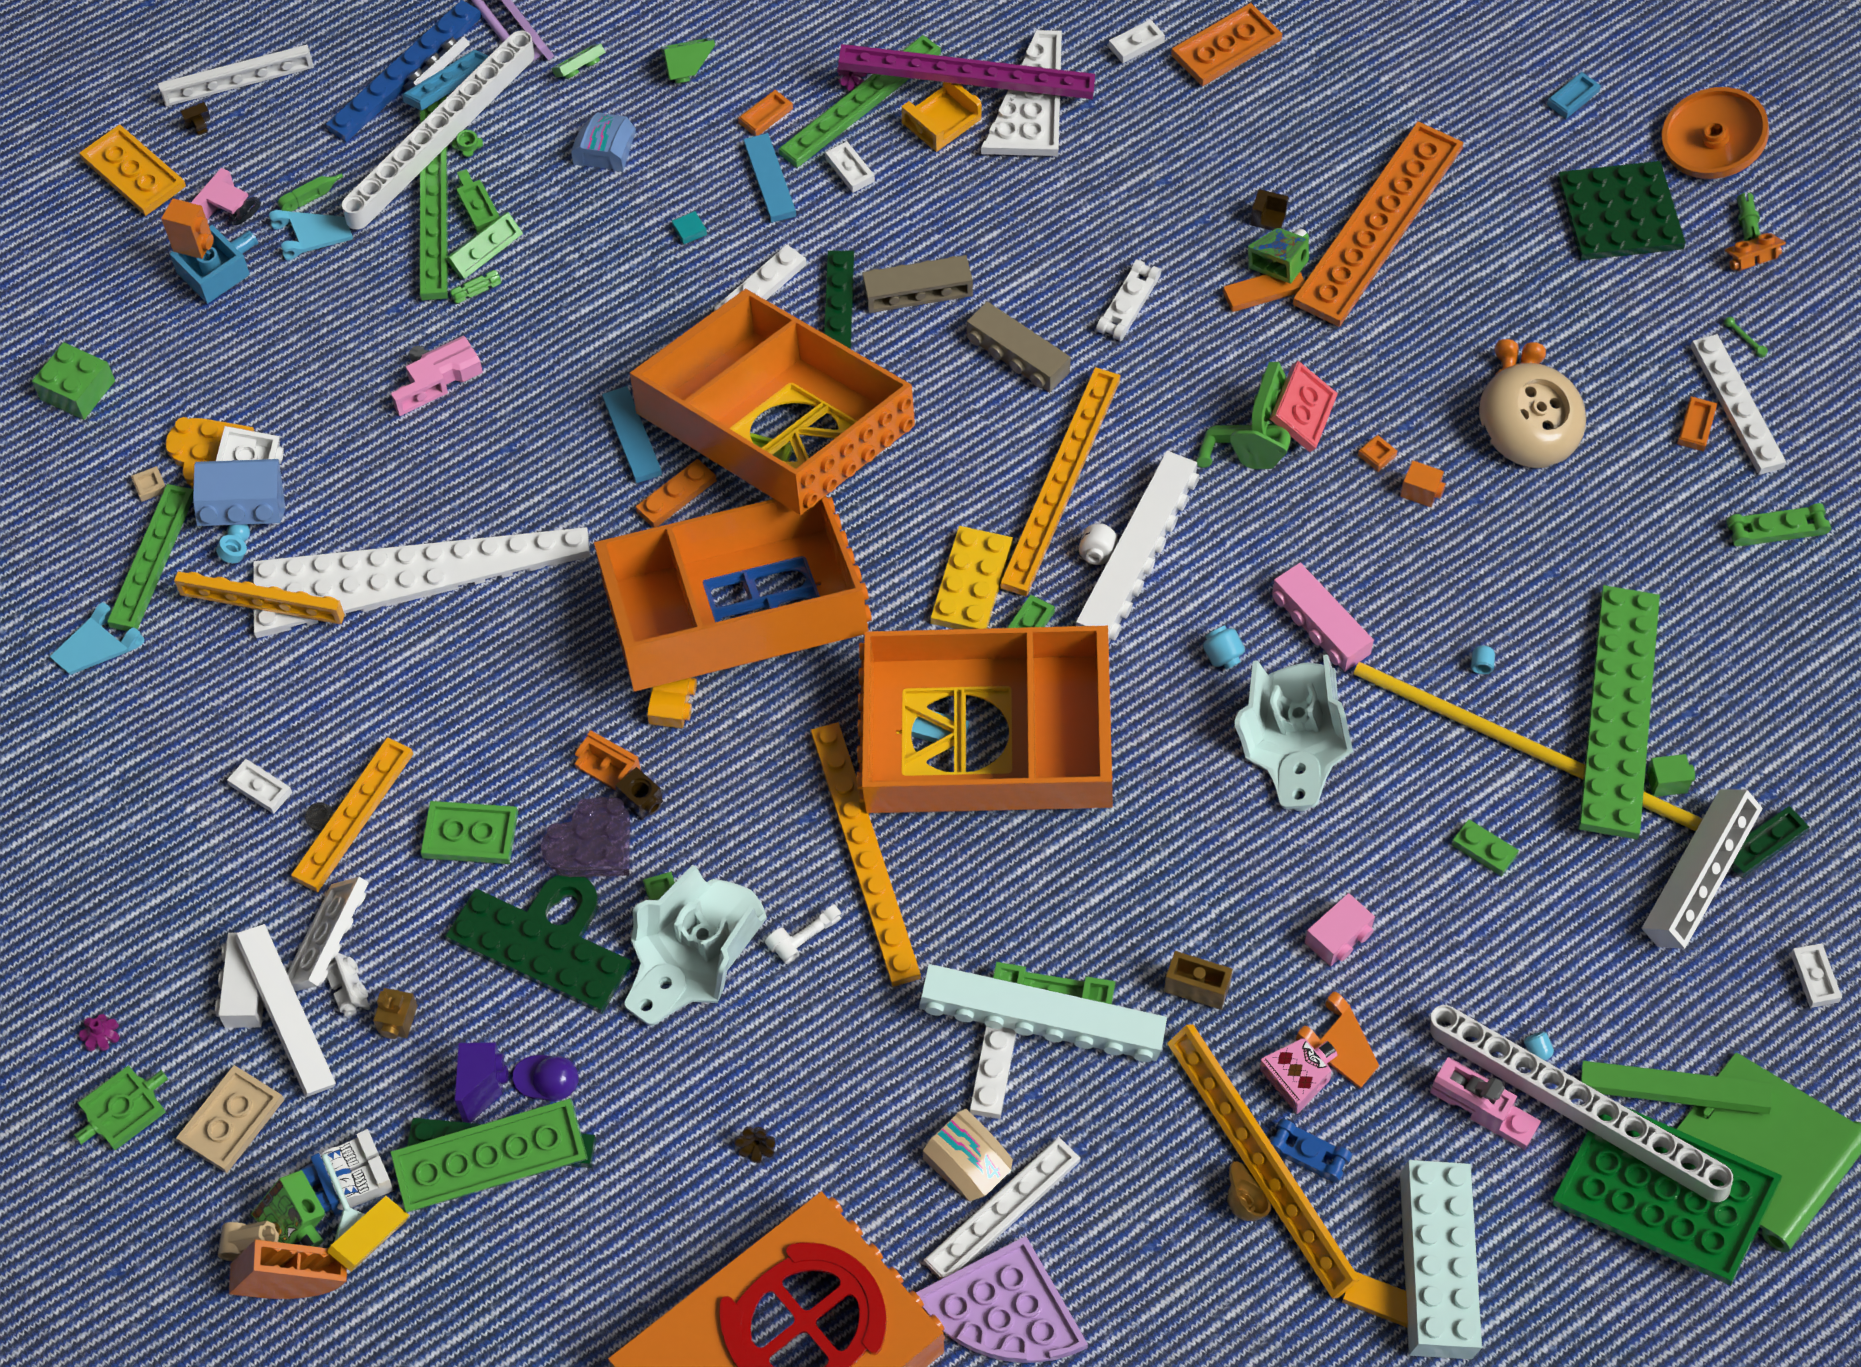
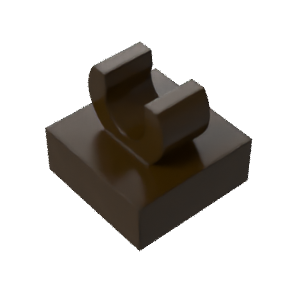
[180,102,210,136]

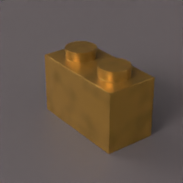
[1164,951,1233,1010]

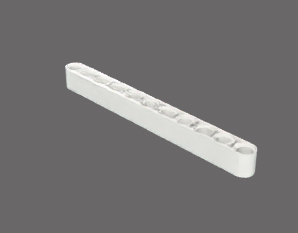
[342,31,535,229]
[1430,1005,1733,1202]

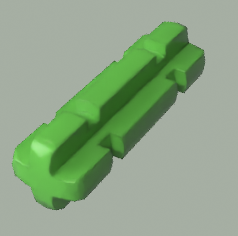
[450,270,501,304]

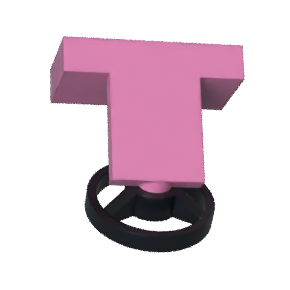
[191,168,261,226]

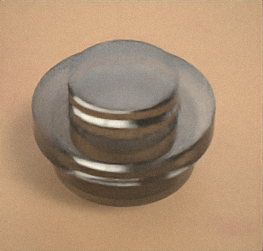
[305,802,334,831]

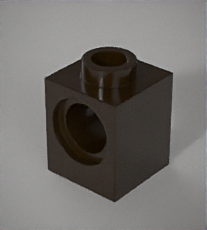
[615,767,663,820]

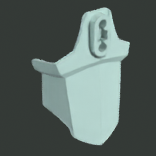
[1235,655,1353,811]
[625,865,767,1026]

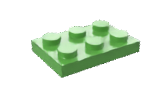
[421,801,518,864]

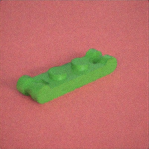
[1726,503,1831,547]

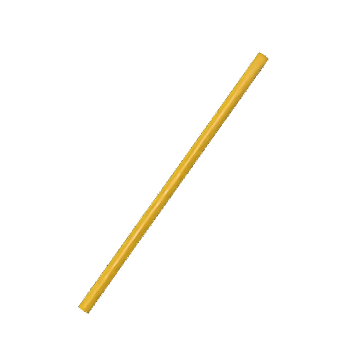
[1353,662,1703,831]

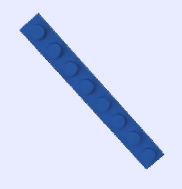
[326,0,482,142]

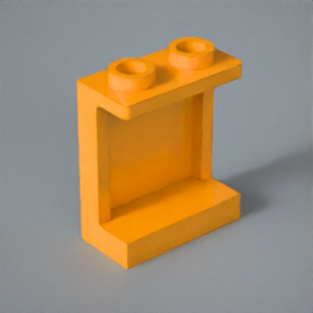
[901,82,982,152]

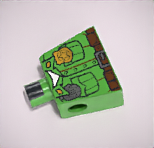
[251,1170,325,1247]

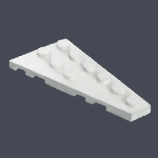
[981,30,1062,156]

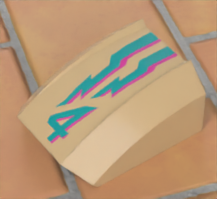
[923,1109,1013,1202]

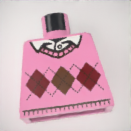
[1260,1038,1338,1114]

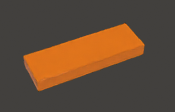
[1223,272,1305,312]

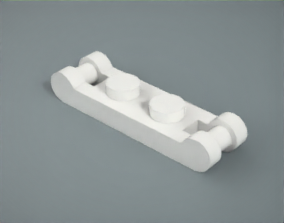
[1096,259,1161,341]

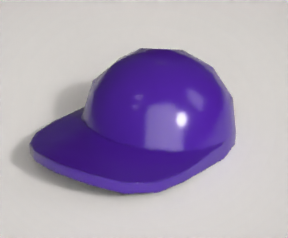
[513,1055,579,1101]

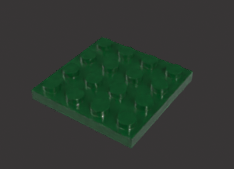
[1557,161,1686,261]

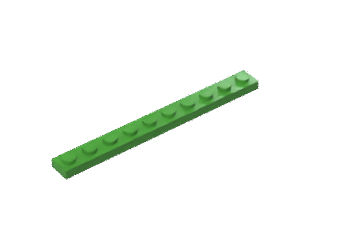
[420,95,448,300]

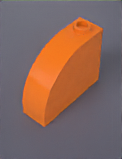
[229,1239,347,1299]

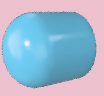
[1471,645,1495,674]
[1524,1031,1554,1061]

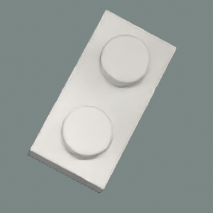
[1109,19,1165,63]
[825,141,875,193]
[227,759,292,814]
[1791,943,1842,1008]

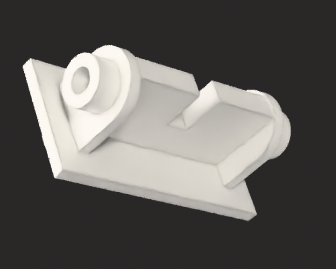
[326,953,370,1016]

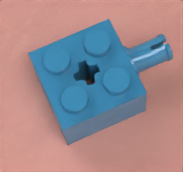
[169,225,258,304]

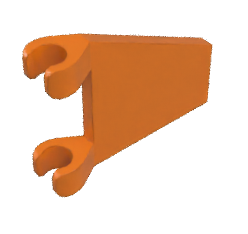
[1296,992,1379,1089]

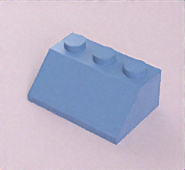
[193,459,286,526]

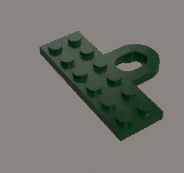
[445,873,632,1014]

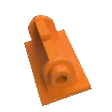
[1725,233,1786,271]

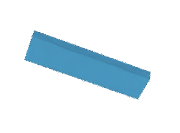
[402,50,489,111]
[743,133,796,223]
[602,386,662,483]

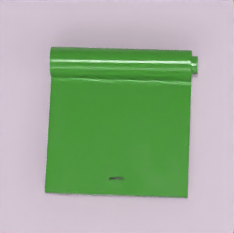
[1677,1052,1861,1253]

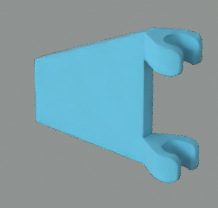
[269,210,353,260]
[50,602,145,675]

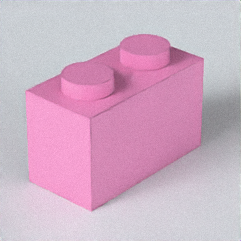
[1305,893,1375,966]

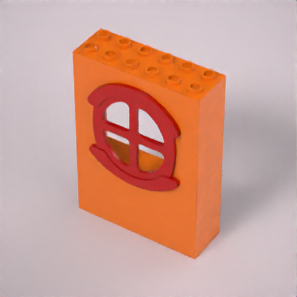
[608,1191,945,1367]

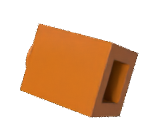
[1400,461,1446,507]

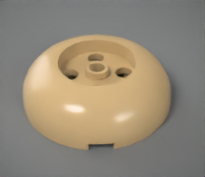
[1479,363,1586,468]

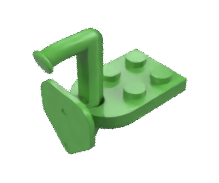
[1196,362,1291,469]

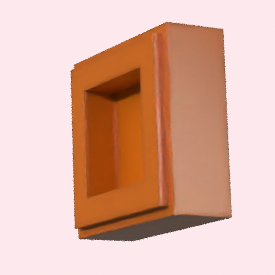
[1358,435,1398,472]

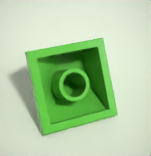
[661,37,715,83]

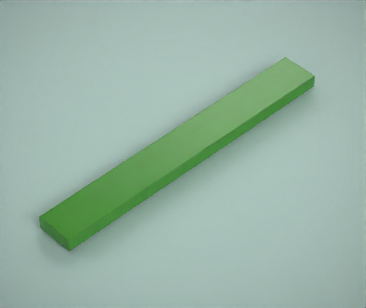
[779,35,941,168]

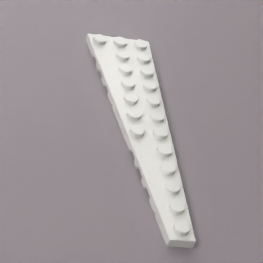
[254,527,590,638]

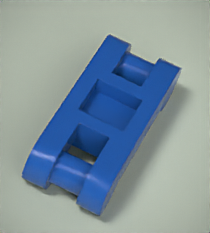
[1269,1119,1353,1183]

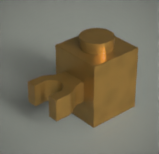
[373,988,418,1039]

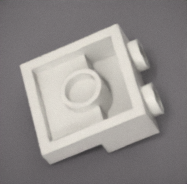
[216,426,284,464]

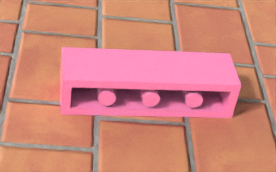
[1272,562,1374,672]

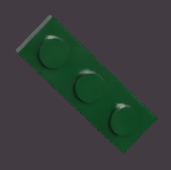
[1731,806,1810,878]

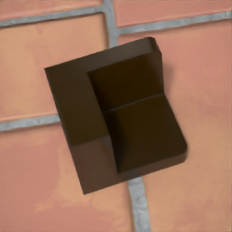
[1250,189,1289,231]

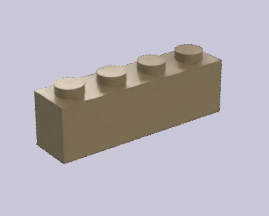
[862,255,973,313]
[967,301,1071,393]

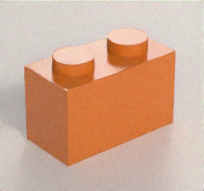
[161,198,214,259]

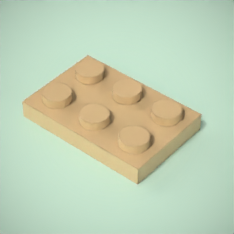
[176,1065,284,1173]

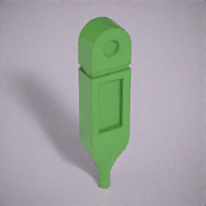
[277,173,343,212]

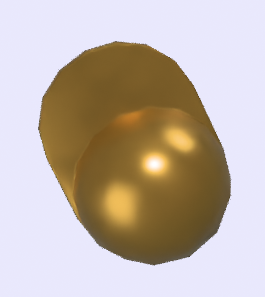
[1227,1161,1271,1222]

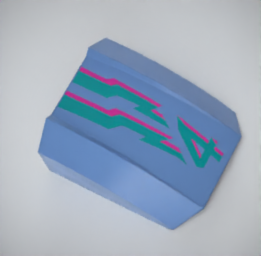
[571,112,636,172]

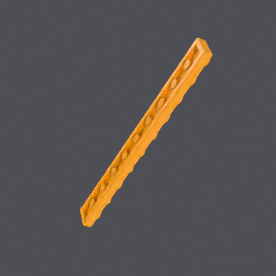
[1001,367,1121,597]
[811,722,921,987]
[1167,1024,1360,1299]

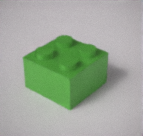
[32,342,115,420]

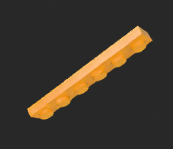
[174,571,345,624]
[291,737,413,892]

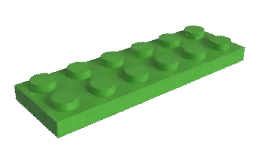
[391,1099,588,1213]

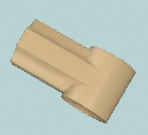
[218,1221,279,1262]

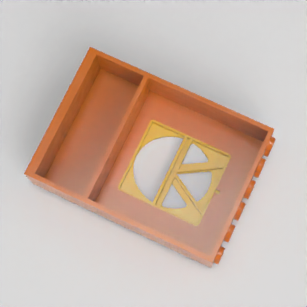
[630,288,915,515]
[857,625,1113,813]

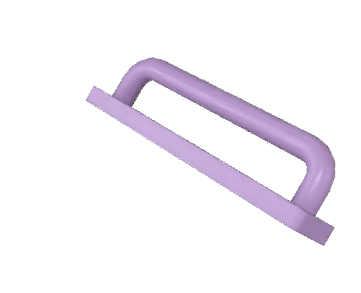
[471,0,554,62]

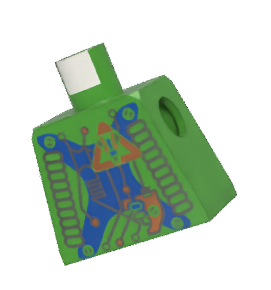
[1248,228,1309,284]

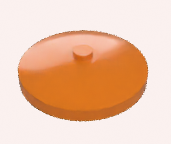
[1662,87,1769,179]

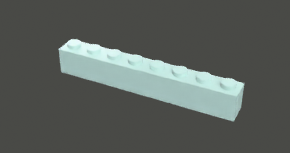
[919,964,1167,1062]

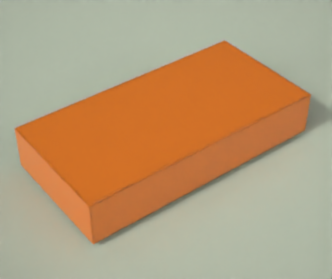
[738,90,793,136]
[1677,396,1717,451]

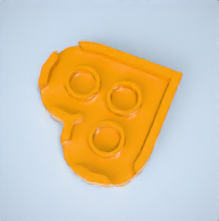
[166,417,255,491]

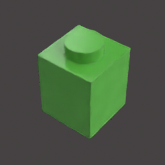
[1646,754,1695,797]

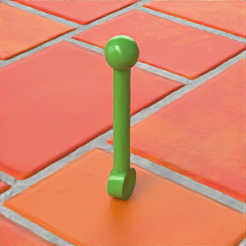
[1724,317,1768,358]

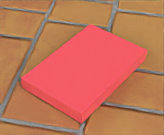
[1270,361,1338,452]

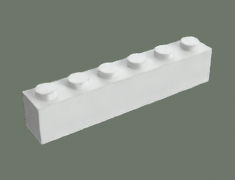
[1642,789,1763,949]

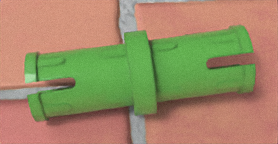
[1736,193,1761,241]

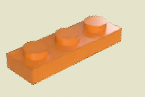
[635,459,716,528]

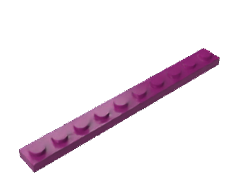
[838,44,1095,99]

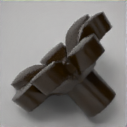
[735,1126,775,1163]

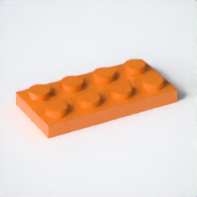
[1171,3,1282,87]

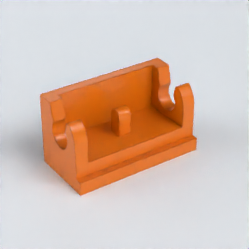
[575,730,641,790]

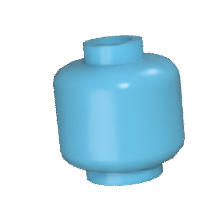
[1203,625,1245,670]

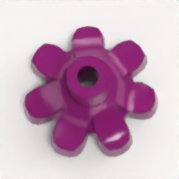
[837,67,868,91]
[79,1014,120,1051]

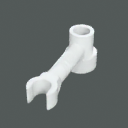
[765,904,842,964]

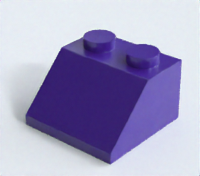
[455,1042,508,1123]

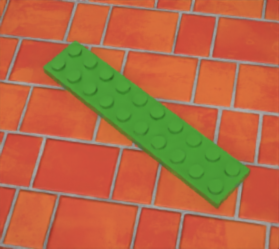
[1579,585,1660,840]

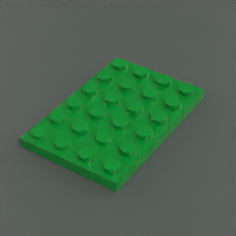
[1553,1106,1782,1286]

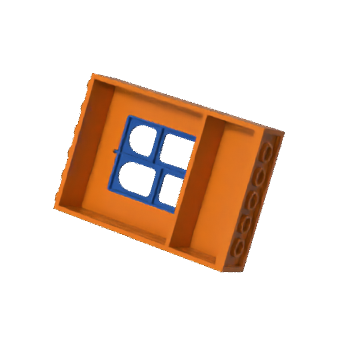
[594,496,872,691]

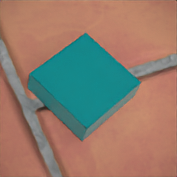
[672,211,707,245]

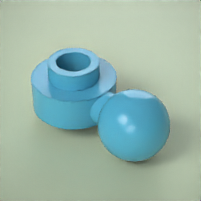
[216,524,250,563]

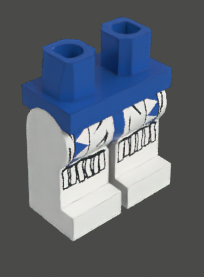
[299,1129,394,1215]

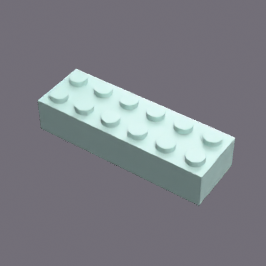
[1400,1160,1482,1359]

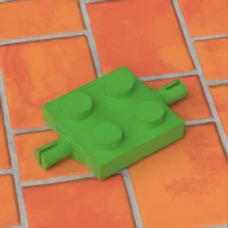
[74,1065,169,1150]

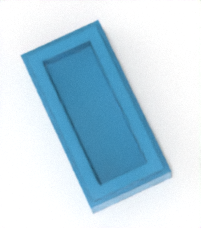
[1547,72,1601,119]

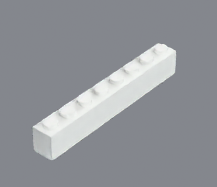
[1076,451,1199,642]

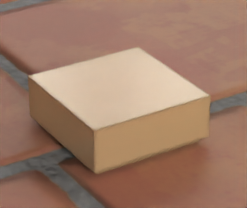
[131,466,166,502]

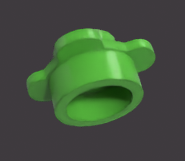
[452,130,483,157]

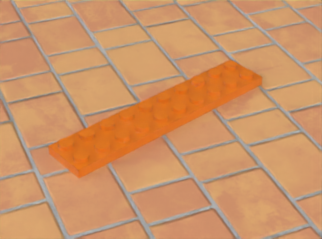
[1293,121,1464,327]

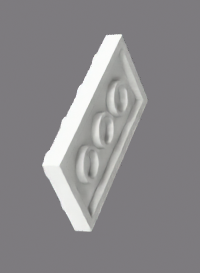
[287,877,369,991]

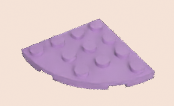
[916,1236,1088,1363]

